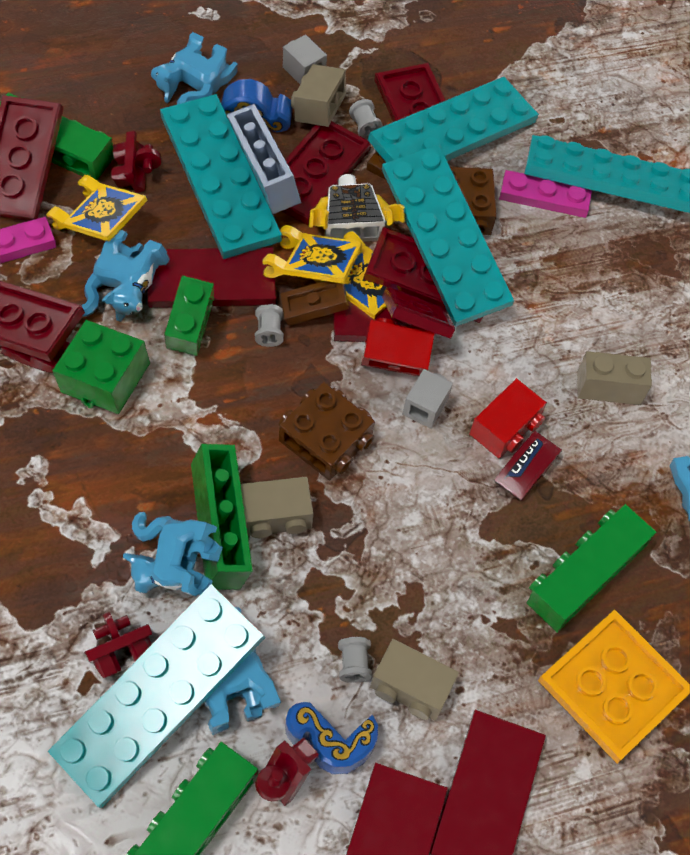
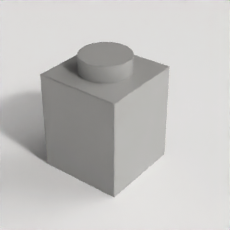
[283,34,327,85]
[402,369,453,429]

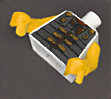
[309,174,405,242]

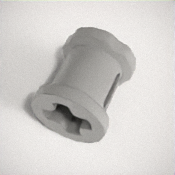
[349,99,383,139]
[255,304,284,347]
[338,637,372,683]

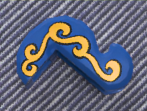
[221,79,293,132]
[285,702,378,774]

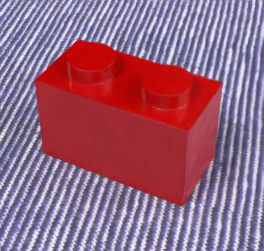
[361,318,435,377]
[469,378,547,459]

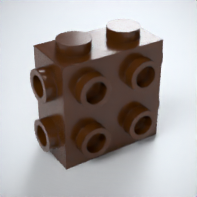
[450,166,496,235]
[279,382,375,481]

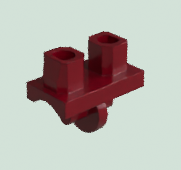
[111,130,162,193]
[84,611,153,678]
[255,738,318,806]

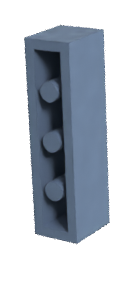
[227,104,301,214]

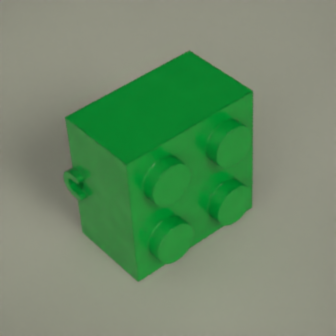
[52,320,150,414]

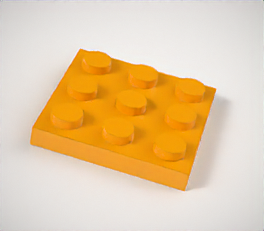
[538,609,690,764]

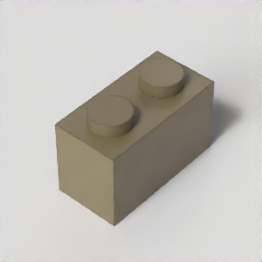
[291,64,346,127]
[577,351,652,405]
[241,477,313,538]
[370,639,459,721]

